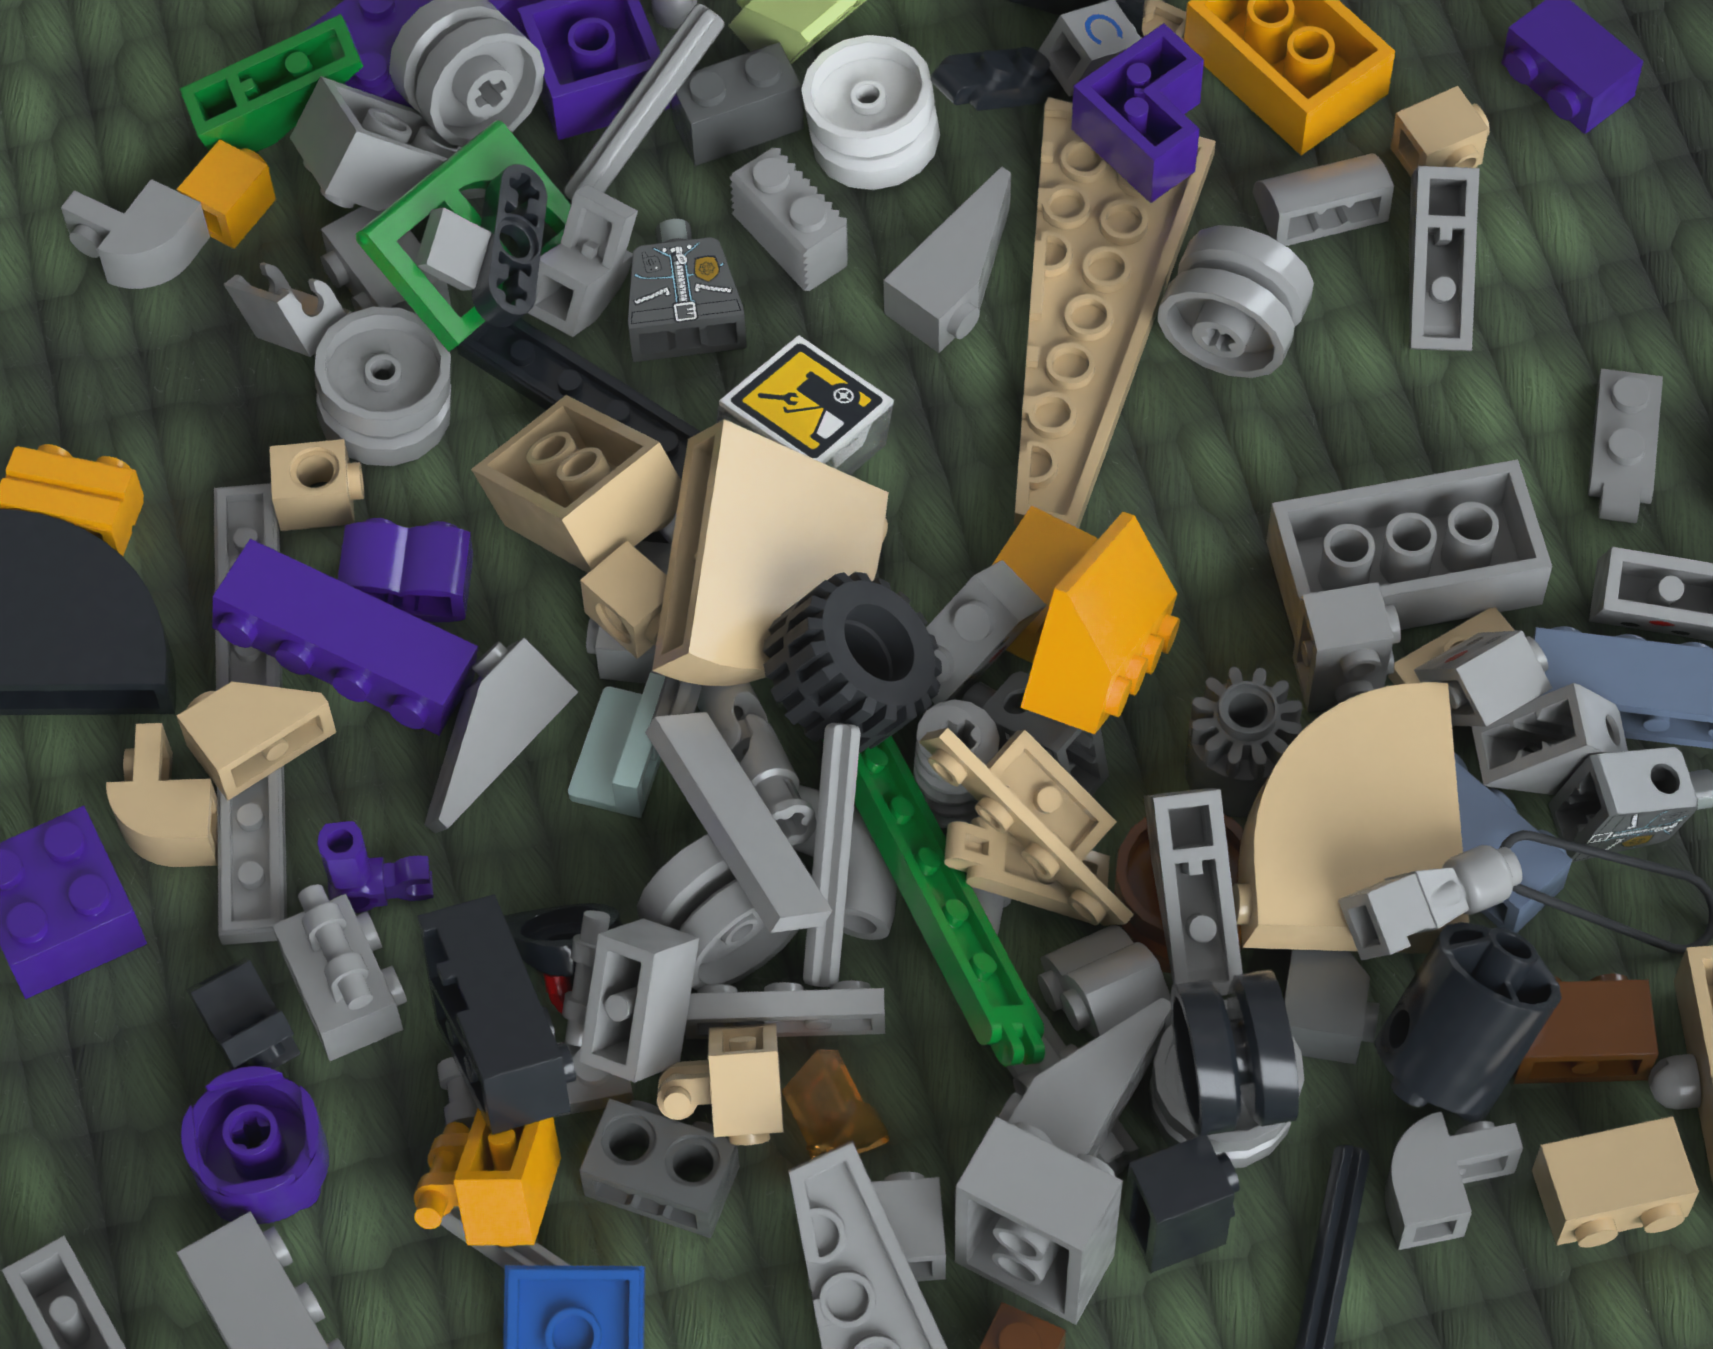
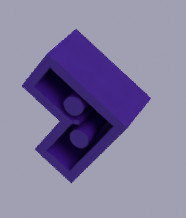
[1071,23,1204,204]

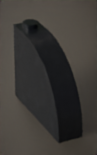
[0,509,177,715]

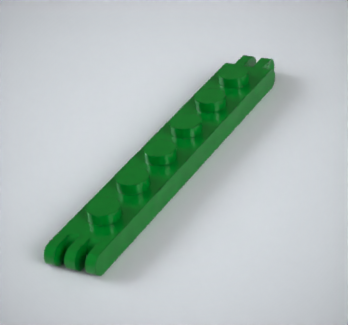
[822,735,1045,1066]

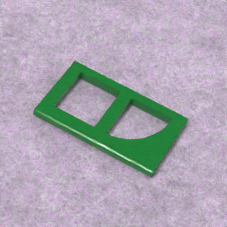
[355,120,571,352]

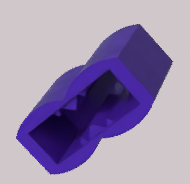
[338,518,473,622]

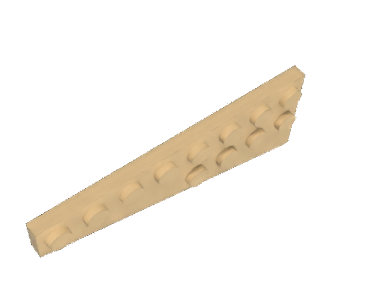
[1014,97,1216,528]

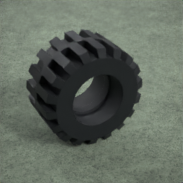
[763,572,942,753]

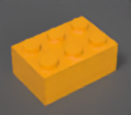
[1184,0,1395,156]

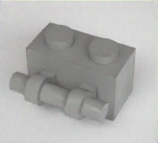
[272,884,407,1061]
[562,910,699,1082]

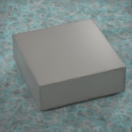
[415,207,491,291]

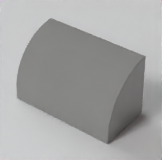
[1252,153,1394,246]

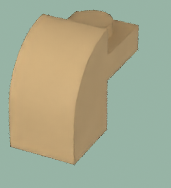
[106,723,218,867]

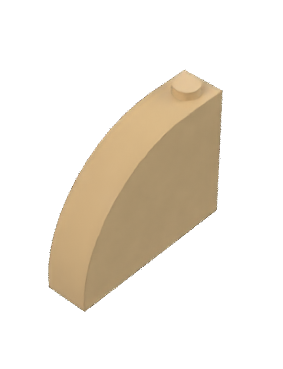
[652,419,889,686]
[1232,682,1469,954]

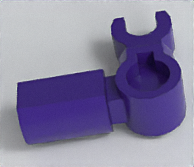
[317,821,434,913]

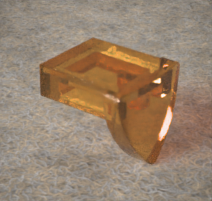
[782,1049,890,1159]

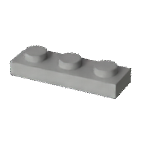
[685,980,885,1039]

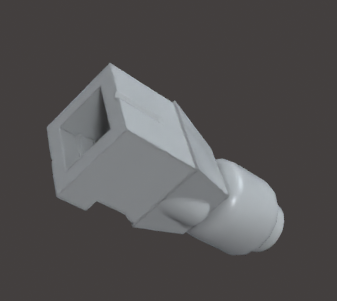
[1338,845,1522,960]

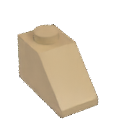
[176,681,336,801]

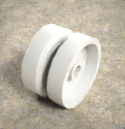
[801,35,940,190]

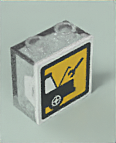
[717,335,894,475]

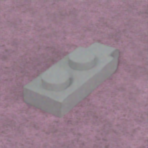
[1588,369,1663,524]

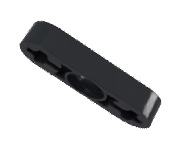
[472,164,547,327]

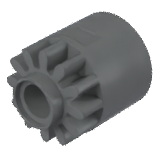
[1184,667,1302,817]

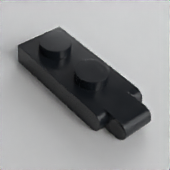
[930,47,1063,111]

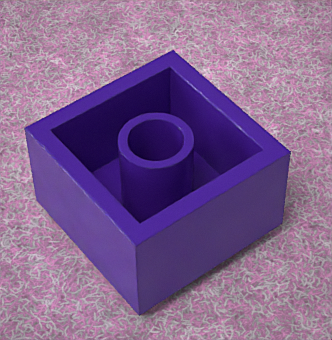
[518,0,670,140]
[0,805,147,999]

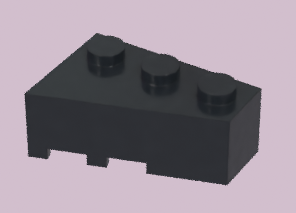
[418,894,576,1135]

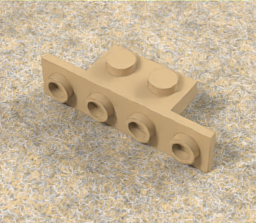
[919,728,1134,926]

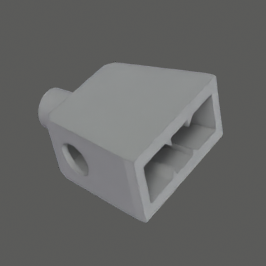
[1472,683,1628,795]

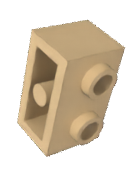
[1532,1116,1699,1247]

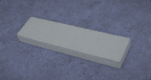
[645,712,833,933]

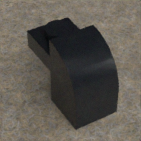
[186,958,301,1070]

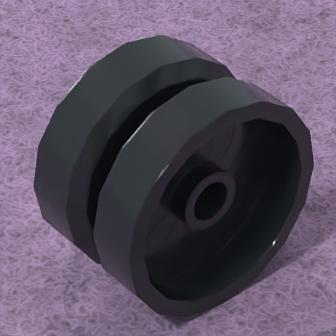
[1171,970,1299,1136]

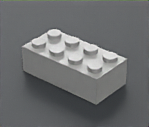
[1266,459,1552,641]

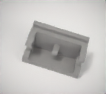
[223,262,352,357]

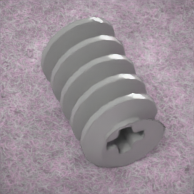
[913,700,1000,828]

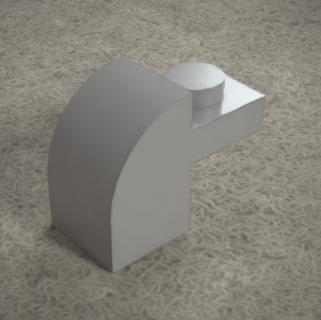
[61,179,210,289]
[528,185,638,337]
[1385,1111,1523,1250]

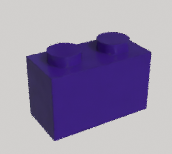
[1501,0,1643,134]

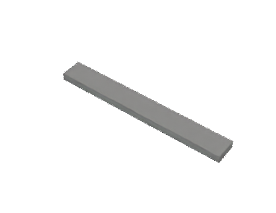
[214,483,287,945]

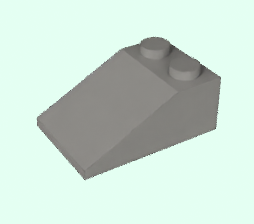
[290,77,486,211]

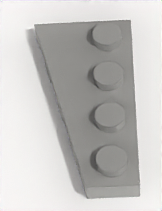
[789,1141,948,1349]

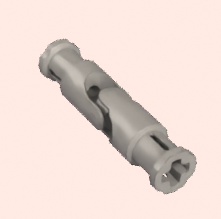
[697,682,817,847]

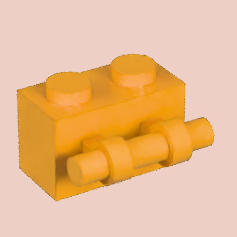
[414,1108,561,1247]

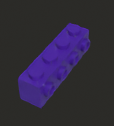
[212,539,478,736]

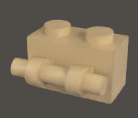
[657,1023,783,1145]

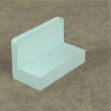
[568,672,665,818]

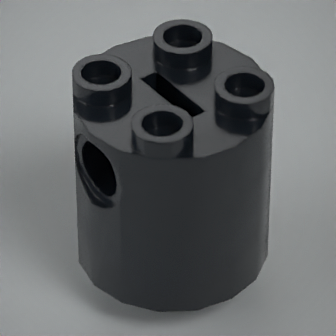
[1374,922,1562,1123]

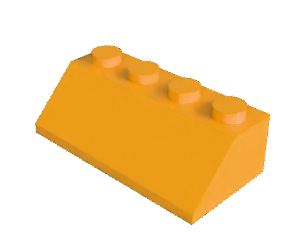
[1020,512,1180,734]

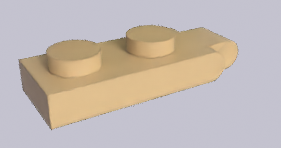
[944,817,1110,923]

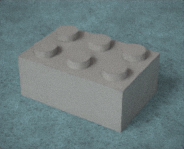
[955,1117,1123,1325]

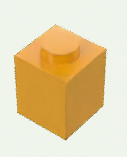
[177,139,276,249]

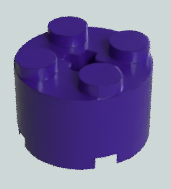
[181,1066,329,1224]

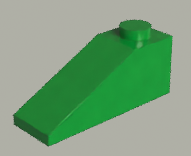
[180,14,364,152]

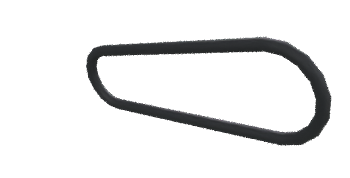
[1500,830,1713,954]

